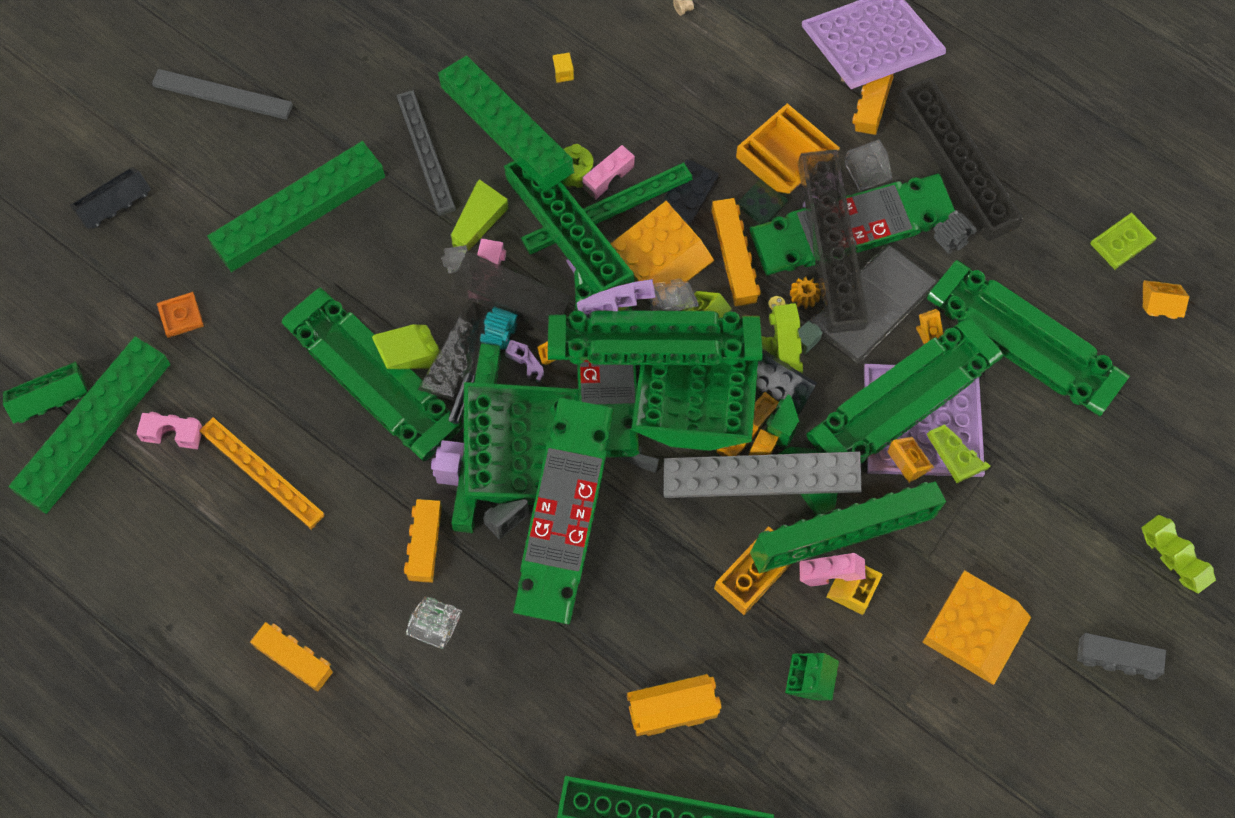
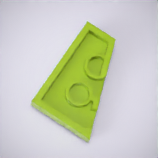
[926,424,990,483]

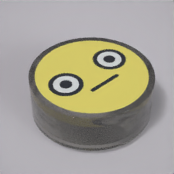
[767,295,786,313]

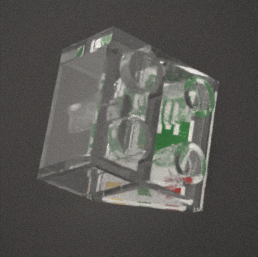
[405,596,462,649]

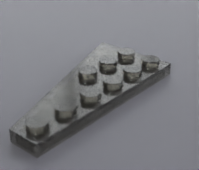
[417,295,489,401]

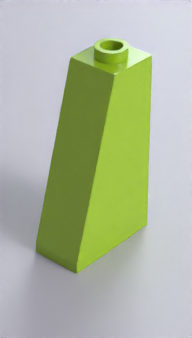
[451,179,508,254]

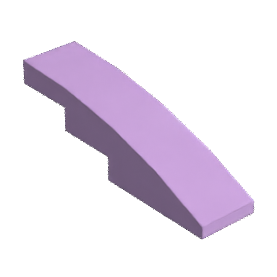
[577,279,656,317]

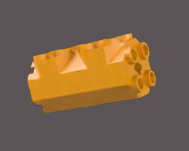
[627,674,721,736]

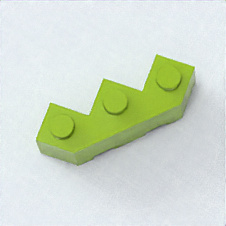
[769,303,803,373]
[1141,515,1216,594]

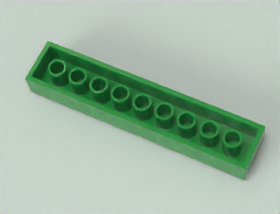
[438,56,574,191]
[207,141,385,272]
[504,161,635,294]
[8,336,171,514]
[750,481,946,574]
[557,776,774,818]

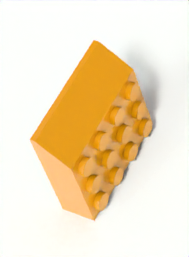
[736,103,840,194]
[611,201,714,306]
[922,570,1031,685]

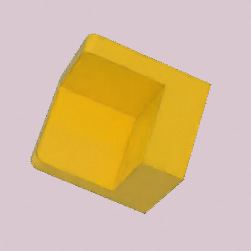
[553,53,574,83]

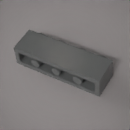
[1077,633,1166,679]

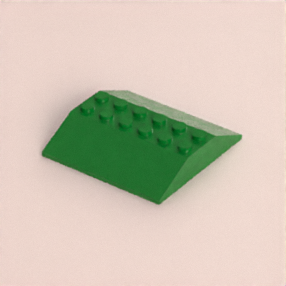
[632,361,758,451]
[464,382,579,505]

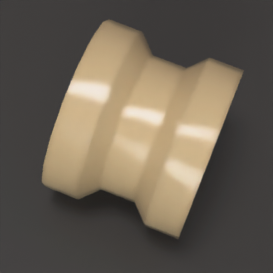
[673,0,694,16]

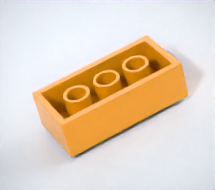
[714,526,791,615]

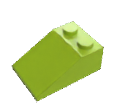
[372,324,442,369]

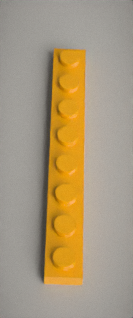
[199,417,325,530]

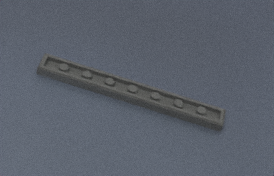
[152,69,293,120]
[397,90,456,216]

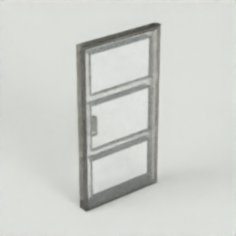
[809,243,939,364]

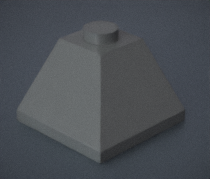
[483,500,529,540]

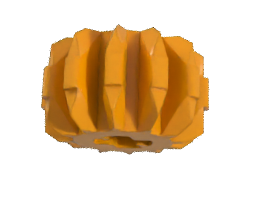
[790,276,822,309]

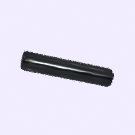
[449,373,476,425]

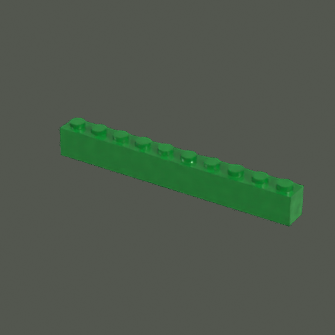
[452,344,501,533]

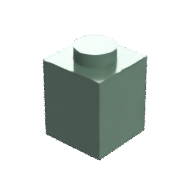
[798,320,823,355]

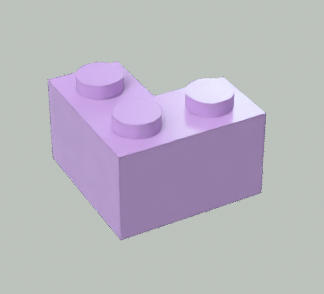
[431,440,464,486]

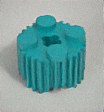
[480,307,518,350]

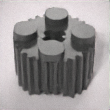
[934,210,977,254]

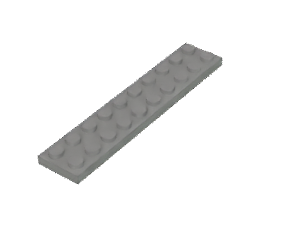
[664,452,861,498]

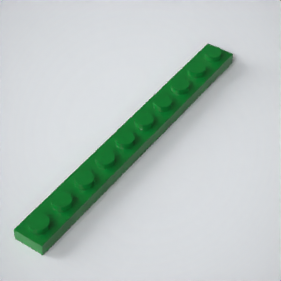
[521,163,693,255]

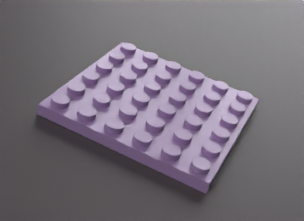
[802,0,946,89]
[864,364,985,477]

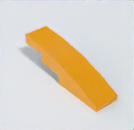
[716,392,779,456]

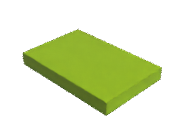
[1090,212,1157,270]

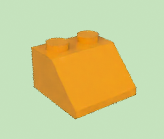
[1143,280,1189,319]

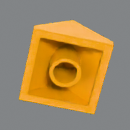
[887,437,934,483]

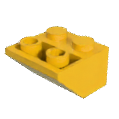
[827,566,883,615]

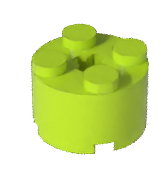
[561,144,593,188]

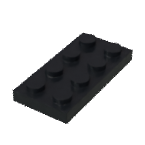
[660,159,719,227]
[756,349,817,415]

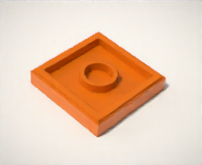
[157,292,204,338]

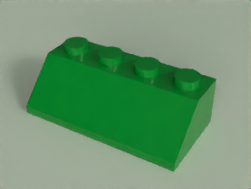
[3,361,87,424]

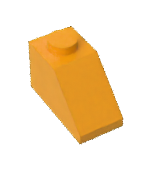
[748,429,778,456]

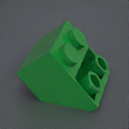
[765,394,799,450]
[785,653,839,700]

